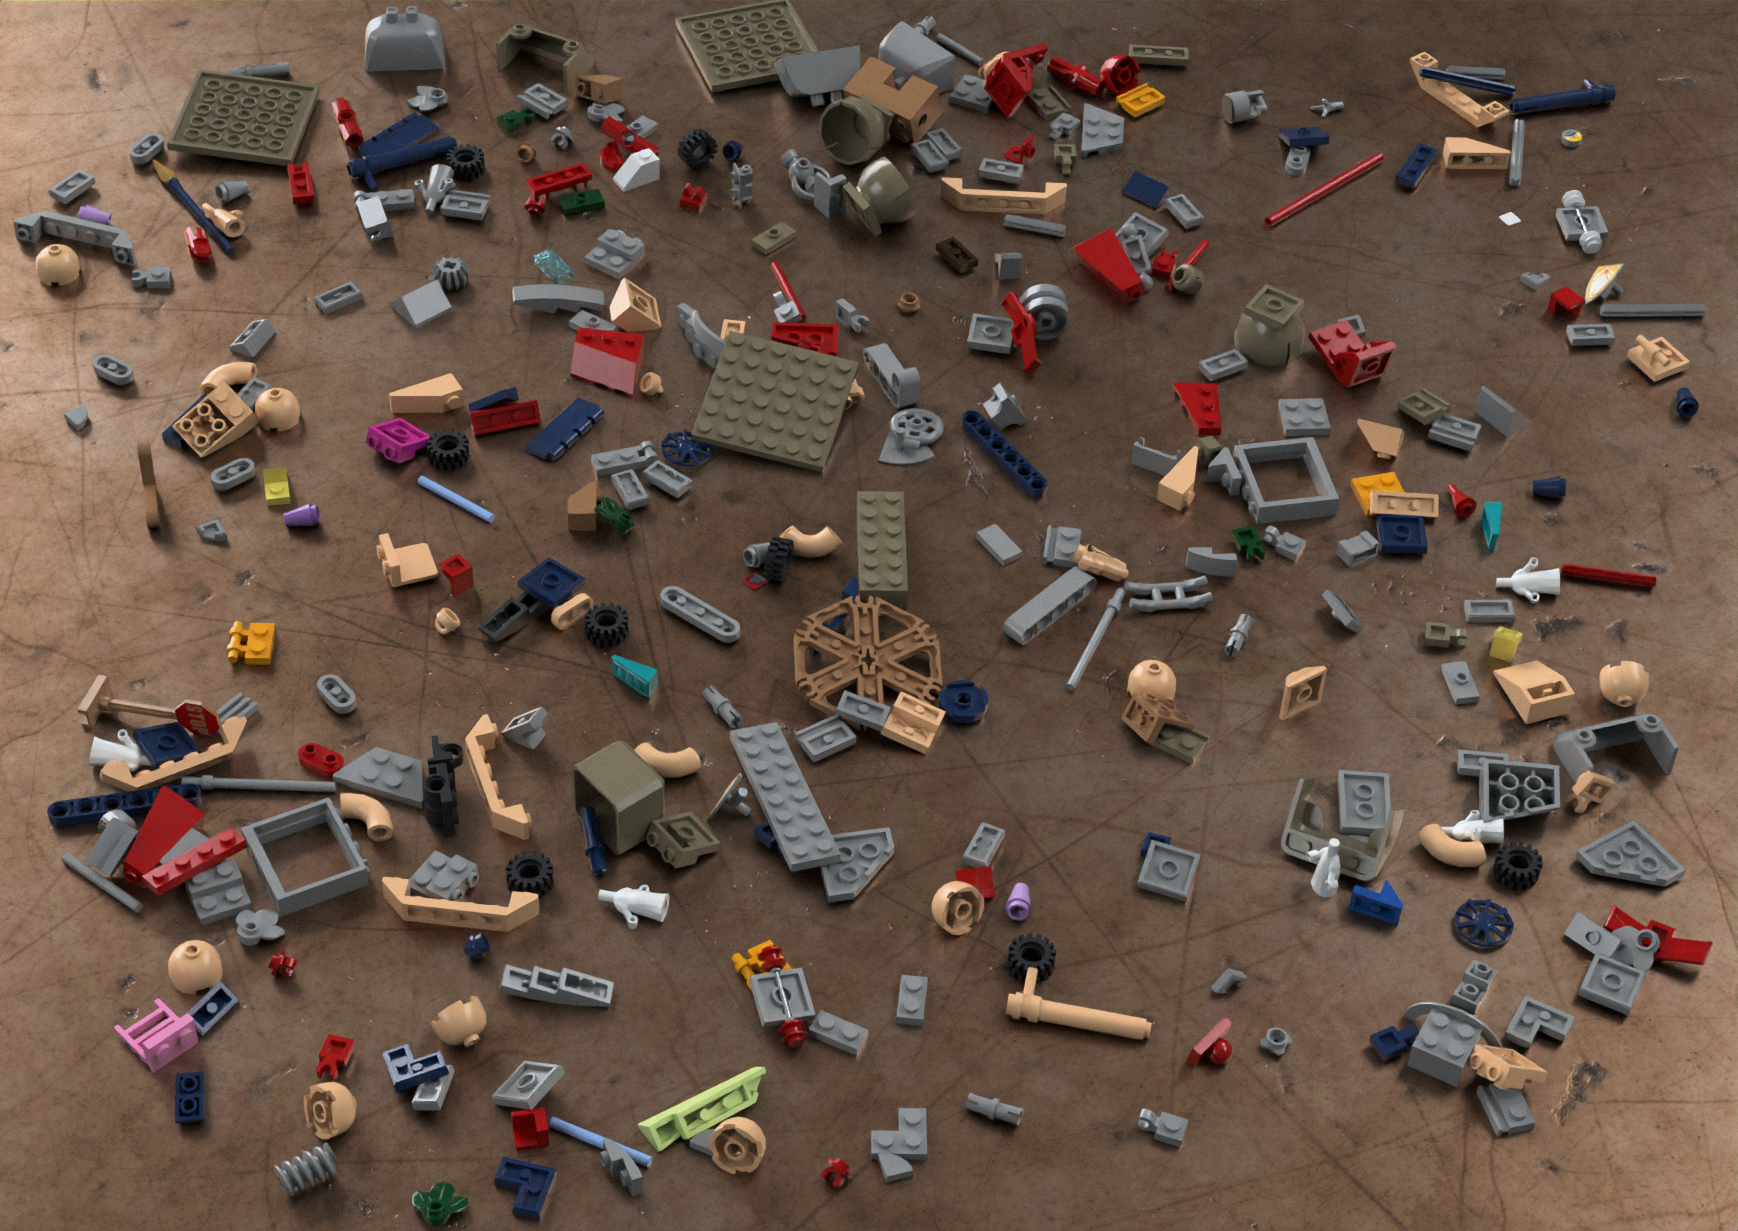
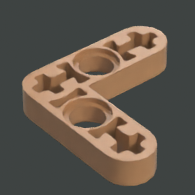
[137,440,160,529]

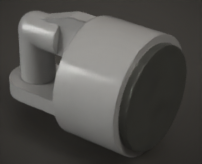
[1222,90,1268,123]

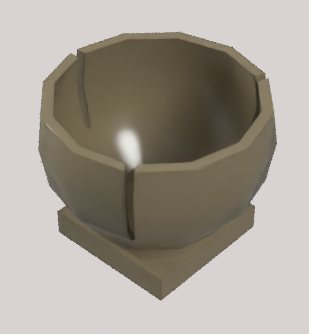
[819,94,894,165]
[843,156,919,237]
[1234,284,1305,366]

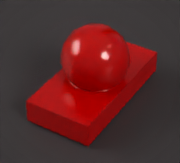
[1186,1017,1233,1068]

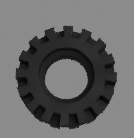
[677,128,718,169]
[446,144,485,181]
[427,429,470,470]
[764,536,794,582]
[585,603,629,647]
[1493,842,1543,890]
[506,851,553,898]
[1007,933,1056,983]

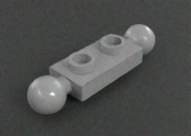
[1121,223,1153,291]

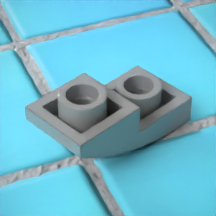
[1186,547,1237,577]
[1450,960,1498,1013]
[600,1138,643,1196]

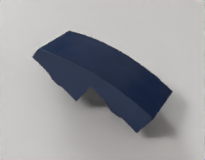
[175,1071,205,1123]

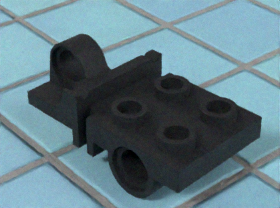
[423,735,464,836]

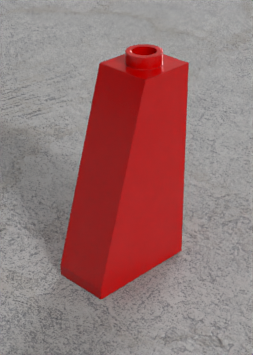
[1073,228,1146,303]
[123,785,205,889]

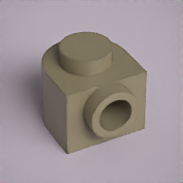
[1195,436,1224,467]

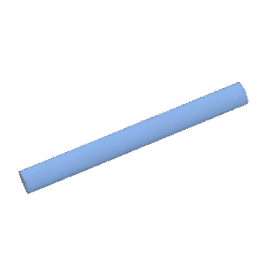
[418,476,495,523]
[549,1117,653,1167]

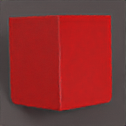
[1547,286,1585,317]
[439,553,474,596]
[955,867,995,898]
[511,1107,549,1151]

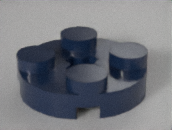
[939,680,988,723]

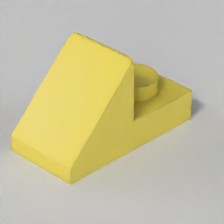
[263,468,291,506]
[1489,626,1523,663]

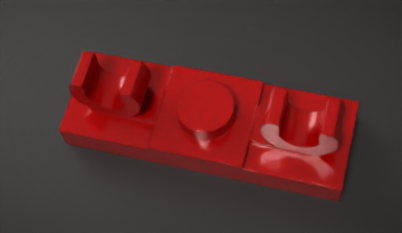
[526,163,592,201]
[470,399,541,435]

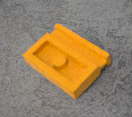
[1116,83,1166,118]

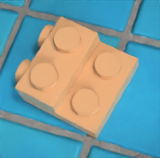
[1468,1044,1548,1091]

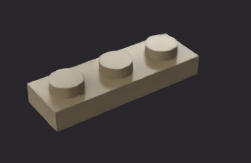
[1128,44,1189,66]

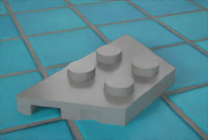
[1081,103,1124,158]
[333,747,424,809]

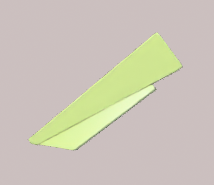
[638,1067,766,1152]

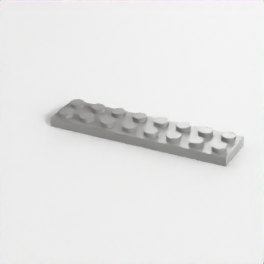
[730,722,841,872]

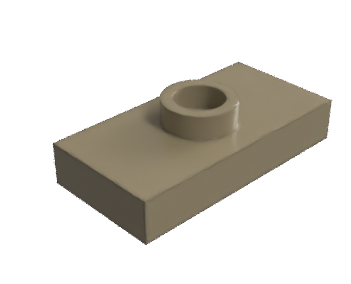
[751,222,797,255]

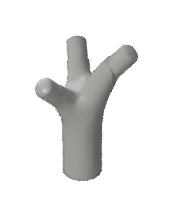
[1310,99,1344,118]

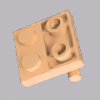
[1627,335,1690,382]

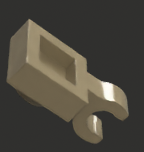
[1054,144,1076,175]
[1424,621,1467,648]

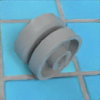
[1020,284,1070,340]

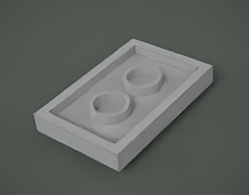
[1337,770,1391,835]

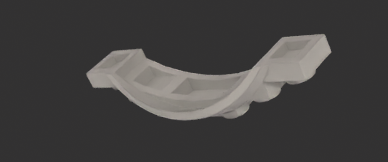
[677,303,726,369]

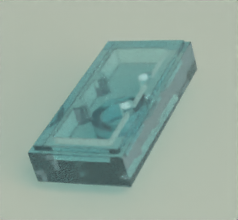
[532,248,574,284]

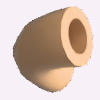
[200,362,257,395]
[780,525,843,559]
[634,742,701,778]
[340,793,393,841]
[1418,824,1486,867]

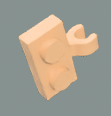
[1566,770,1617,813]

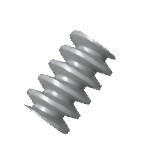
[273,1142,337,1197]

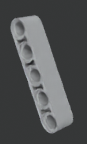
[1002,567,1096,645]

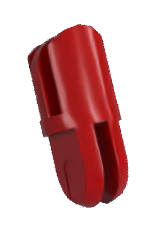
[184,227,212,263]

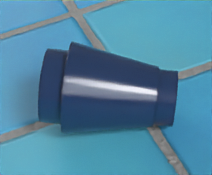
[1676,388,1699,417]
[1533,476,1566,499]

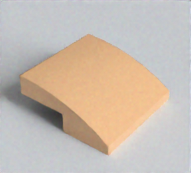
[881,691,946,755]

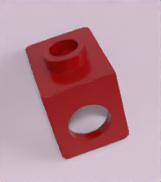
[1004,134,1036,165]

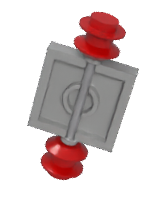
[749,945,816,1048]

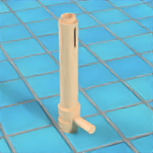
[1005,967,1152,1040]

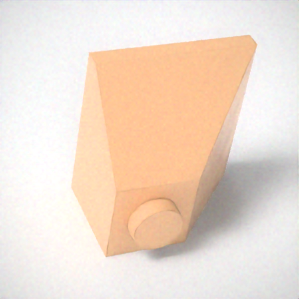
[609,278,662,332]
[1357,418,1404,460]
[1279,666,1327,721]

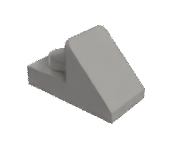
[994,252,1022,280]
[1206,447,1242,496]
[501,707,548,749]

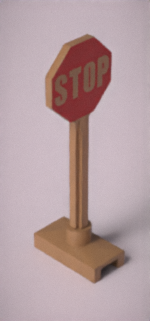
[77,675,221,737]

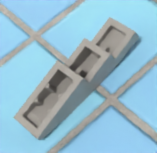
[512,284,605,314]
[499,964,614,1007]

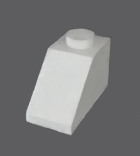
[613,148,660,192]

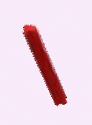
[1561,562,1656,589]

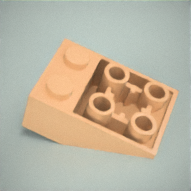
[172,381,260,458]
[1493,660,1575,724]

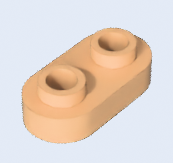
[551,593,594,630]

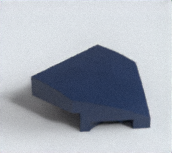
[468,387,519,412]

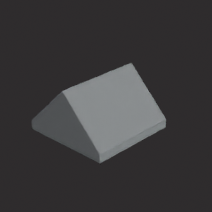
[390,280,452,328]
[1476,386,1532,437]

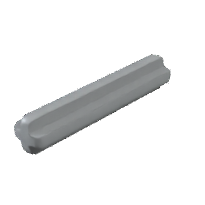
[1446,66,1506,80]
[1004,214,1066,237]

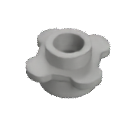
[1260,1027,1292,1056]

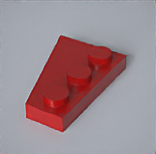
[771,322,838,357]
[1172,382,1222,435]

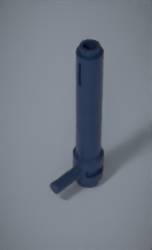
[1509,79,1616,115]
[346,136,457,192]

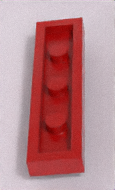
[142,828,247,896]

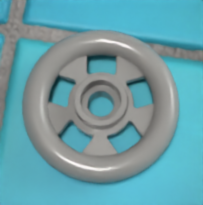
[890,408,944,445]

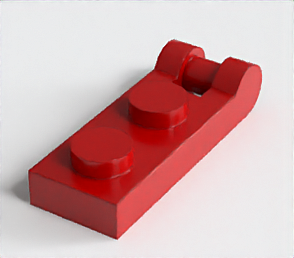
[287,162,315,204]

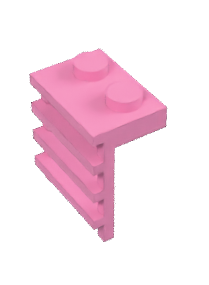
[114,998,199,1073]

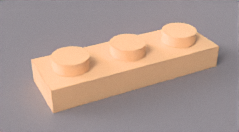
[1370,490,1439,519]

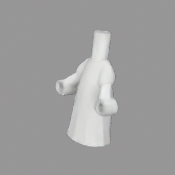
[1496,557,1560,604]
[89,729,152,772]
[1441,810,1504,844]
[1306,838,1340,898]
[598,885,670,929]

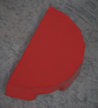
[600,141,624,171]

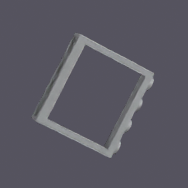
[1232,437,1339,524]
[241,797,371,917]

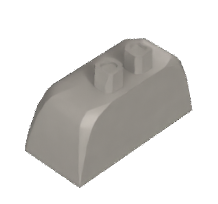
[365,6,446,72]
[878,21,955,94]
[774,45,860,107]

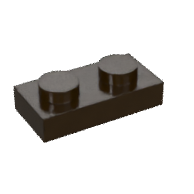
[936,237,978,273]

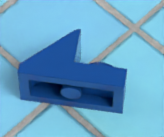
[1349,880,1404,925]

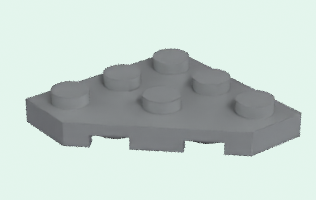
[1575,820,1686,887]
[820,827,895,902]

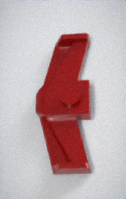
[1000,290,1041,374]
[1604,905,1713,965]

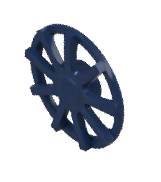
[661,429,712,466]
[1454,899,1514,947]

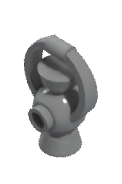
[779,149,831,201]

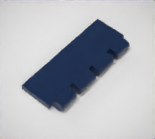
[358,112,439,156]
[524,397,605,461]

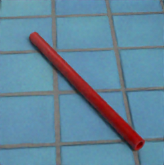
[1264,152,1384,227]

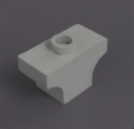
[983,383,1028,430]

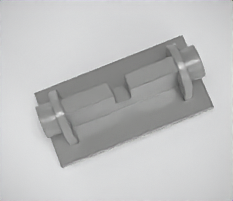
[730,163,753,209]

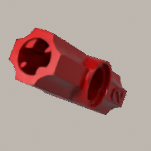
[1047,56,1105,97]
[331,97,363,148]
[599,116,660,157]

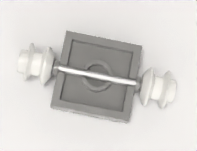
[1555,190,1609,254]

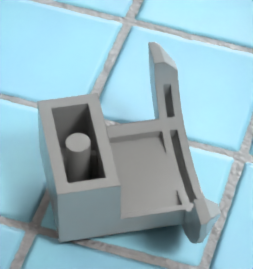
[1403,1002,1503,1087]

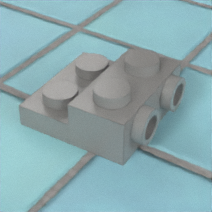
[584,229,645,280]
[409,850,479,902]
[185,859,252,926]

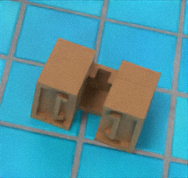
[843,57,942,145]

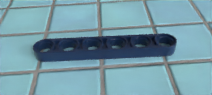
[961,410,1048,498]
[47,784,202,827]

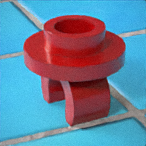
[524,192,546,216]
[268,950,297,978]
[821,1157,852,1189]

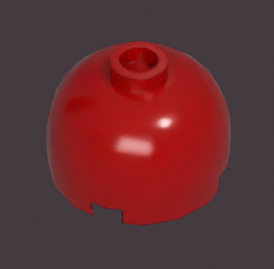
[1100,54,1140,95]

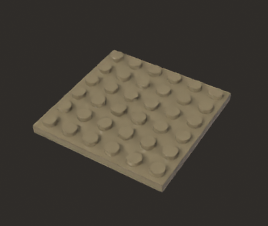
[676,0,819,92]
[167,69,320,166]
[691,331,859,472]

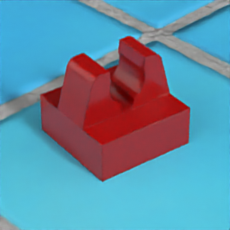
[680,183,707,211]

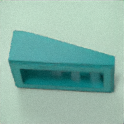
[1480,502,1502,551]
[612,655,658,698]

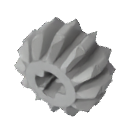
[432,256,469,291]

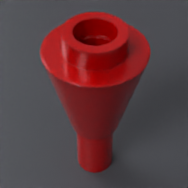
[1447,484,1477,517]

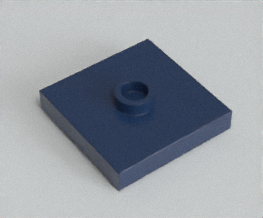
[1279,127,1329,147]
[1376,514,1428,554]
[518,557,586,609]
[132,722,201,769]

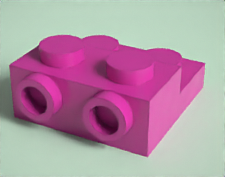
[365,418,430,463]

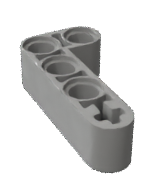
[863,343,921,409]

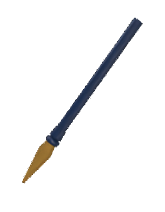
[152,159,235,255]

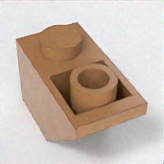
[576,75,623,104]
[568,481,602,531]

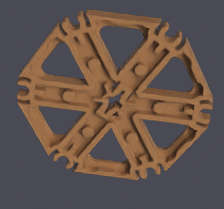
[793,595,943,731]

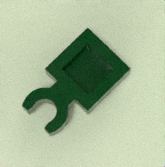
[497,107,536,134]
[1230,525,1265,562]

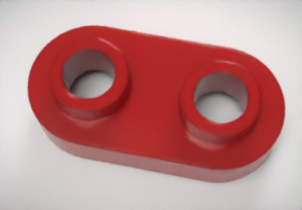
[298,743,344,778]

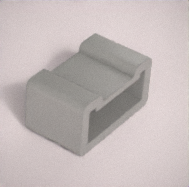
[1336,530,1380,567]

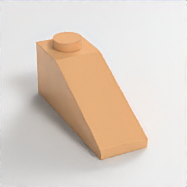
[1443,137,1511,169]
[389,373,464,413]
[1157,446,1199,511]

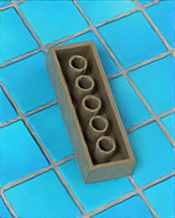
[856,491,908,611]

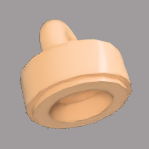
[640,372,663,395]
[435,608,460,635]

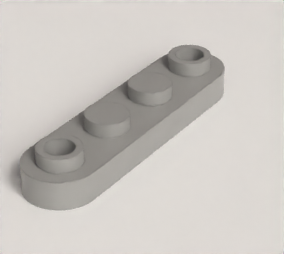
[660,586,740,643]

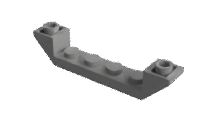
[13,211,136,266]

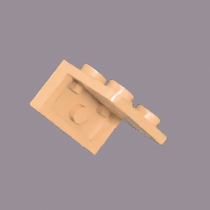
[376,533,438,587]

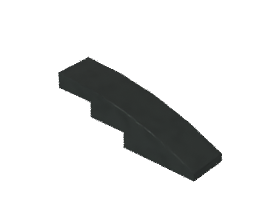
[478,592,552,642]

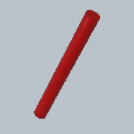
[1165,239,1210,292]
[770,261,806,321]

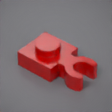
[1150,247,1177,279]
[316,1034,355,1082]

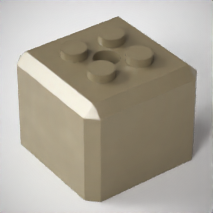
[572,741,665,855]

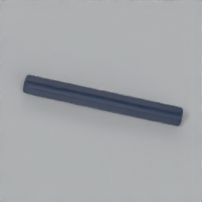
[1419,66,1516,96]

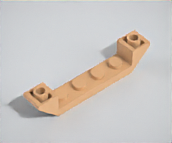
[1410,52,1510,127]
[940,177,1067,215]
[465,714,533,840]
[100,716,247,792]
[382,877,539,932]

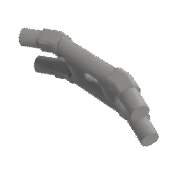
[1124,575,1214,612]

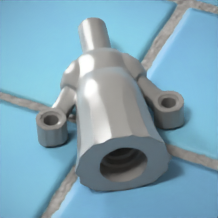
[415,164,455,215]

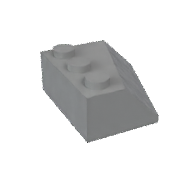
[1479,759,1560,823]

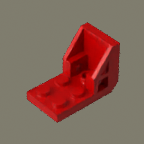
[984,43,1049,118]
[1308,320,1397,387]

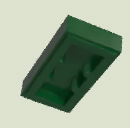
[558,189,605,215]

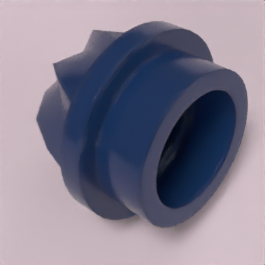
[722,141,744,162]
[464,932,491,959]

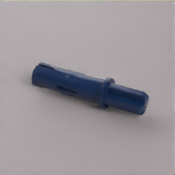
[580,807,607,876]

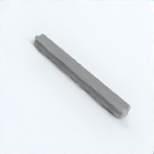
[1509,119,1525,187]
[1600,304,1706,317]

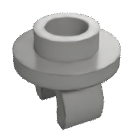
[551,126,574,149]

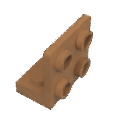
[1121,693,1195,744]

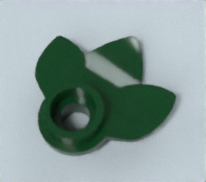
[594,497,634,533]
[412,1182,468,1227]

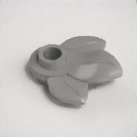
[407,86,448,111]
[587,101,625,122]
[236,909,285,945]
[1612,926,1660,972]

